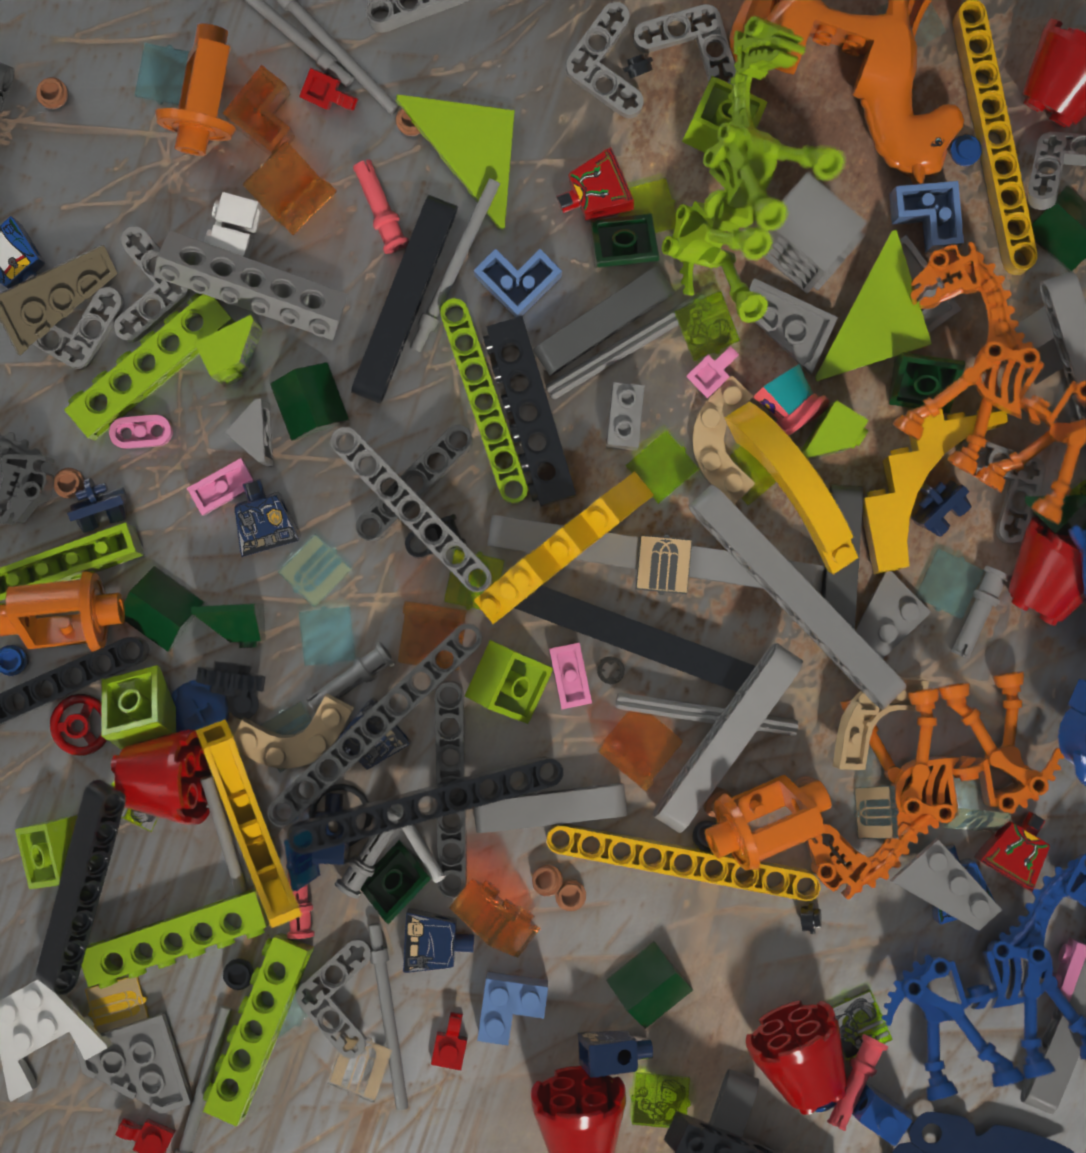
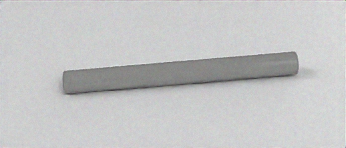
[200,775,247,893]

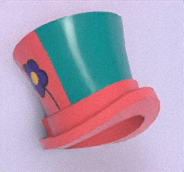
[753,364,829,436]

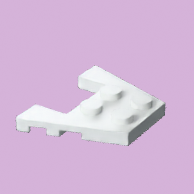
[0,979,113,1102]

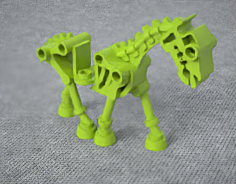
[662,16,844,323]

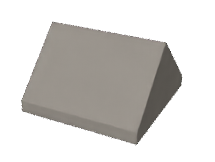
[1015,306,1063,385]
[225,399,274,467]

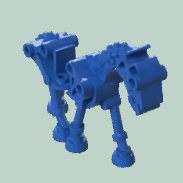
[882,854,1086,1101]

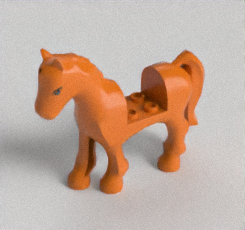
[729,0,964,185]

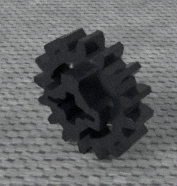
[196,661,266,697]

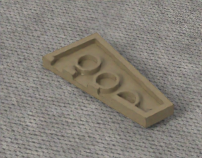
[0,245,118,356]

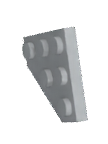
[73,1012,193,1114]

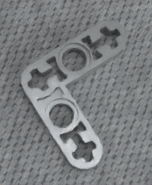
[566,2,643,118]
[633,4,736,85]
[1028,132,1086,210]
[114,226,191,343]
[32,287,124,370]
[956,440,1046,544]
[296,939,372,1058]

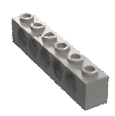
[154,230,349,340]

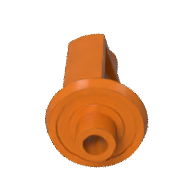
[155,23,236,156]
[0,571,125,652]
[705,774,832,870]

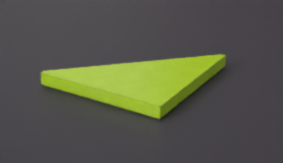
[395,94,515,230]
[815,229,932,382]

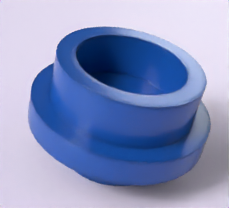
[950,135,982,166]
[0,645,28,676]

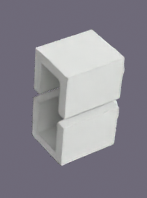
[204,192,263,258]

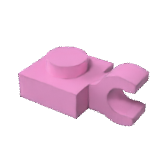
[686,346,739,399]

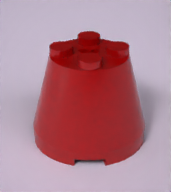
[1022,18,1086,128]
[1008,517,1086,626]
[111,730,217,825]
[745,1000,846,1115]
[531,1066,626,1153]

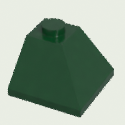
[191,604,266,648]

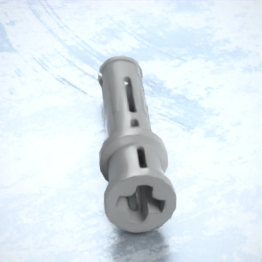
[951,566,1011,660]
[306,642,396,713]
[335,808,402,899]

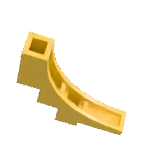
[862,407,1008,574]
[474,471,654,624]
[195,719,302,928]

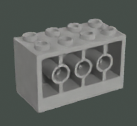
[764,172,867,294]

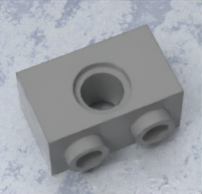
[606,382,645,451]

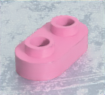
[109,415,173,449]

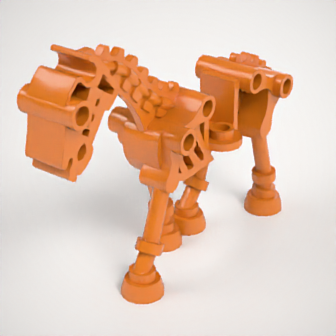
[893,242,1086,524]
[805,671,1064,900]

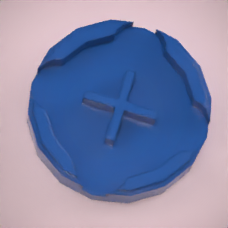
[171,680,229,732]

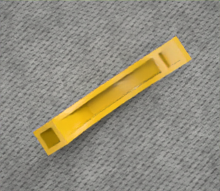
[724,401,859,575]

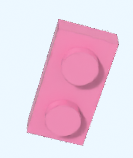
[187,458,254,516]
[549,642,592,709]
[1053,937,1086,1002]

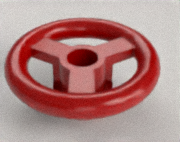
[50,694,107,756]

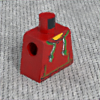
[556,147,634,221]
[974,811,1050,892]

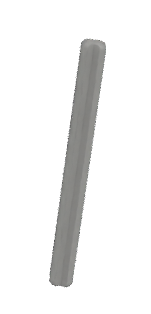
[546,292,709,399]
[616,692,798,736]

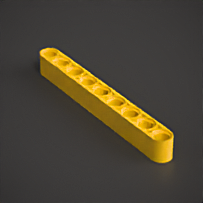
[952,0,1038,275]
[547,823,820,901]

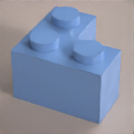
[889,181,964,253]
[473,249,562,318]
[477,971,548,1045]

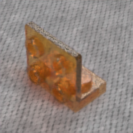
[243,142,337,235]
[398,601,468,671]
[597,711,683,792]

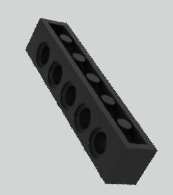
[483,316,576,507]
[663,1111,781,1153]

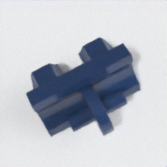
[67,478,127,533]
[911,480,972,537]

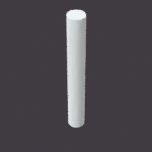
[390,804,445,883]

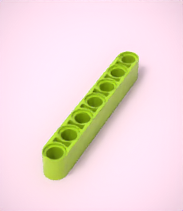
[440,298,528,505]

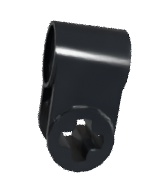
[405,514,466,559]

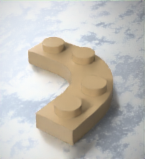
[692,375,755,505]
[833,677,929,770]
[233,693,354,769]

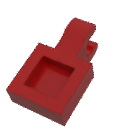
[299,68,359,111]
[431,1012,468,1071]
[115,1118,176,1153]

